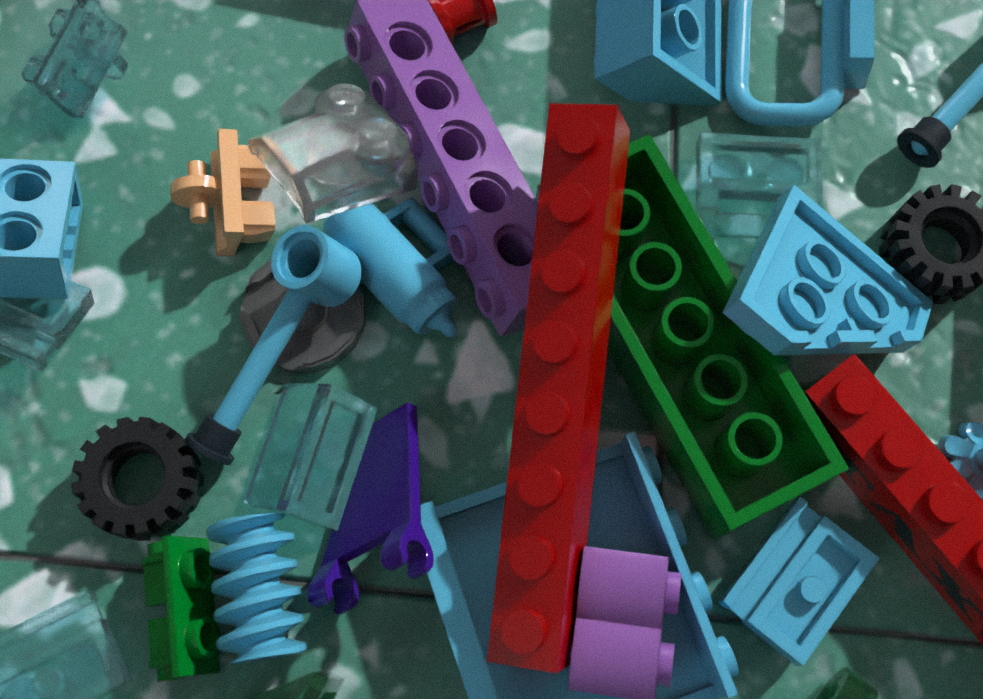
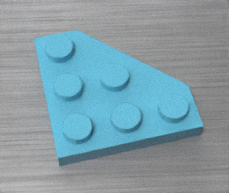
[722,185,933,355]

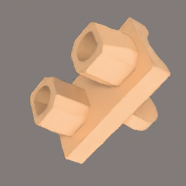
[170,129,276,256]

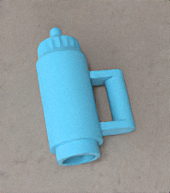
[322,197,457,337]

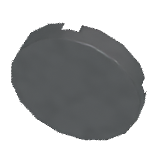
[240,259,366,373]

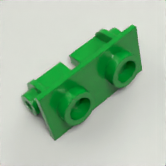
[141,535,221,682]

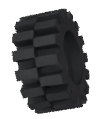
[879,184,983,304]

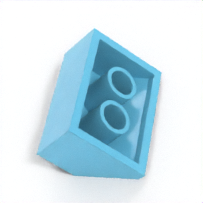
[594,0,722,106]

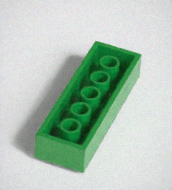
[536,134,849,541]

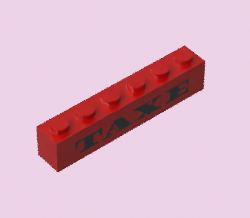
[804,353,983,645]

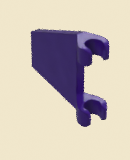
[307,402,434,615]

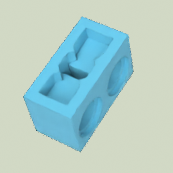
[0,158,83,299]

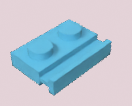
[717,497,880,666]

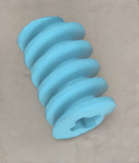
[206,513,307,665]

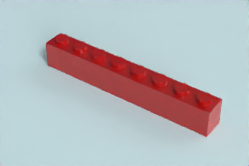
[487,103,630,674]

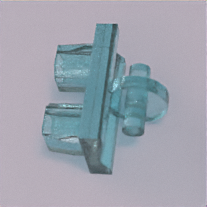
[21,0,128,119]

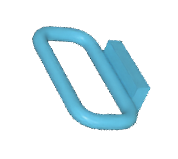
[725,0,875,127]

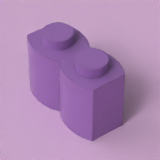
[568,546,682,699]

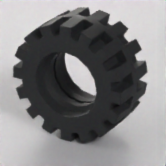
[71,416,204,541]

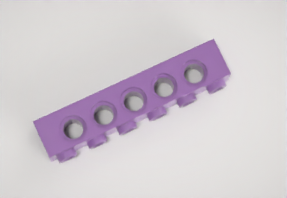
[344,0,538,337]

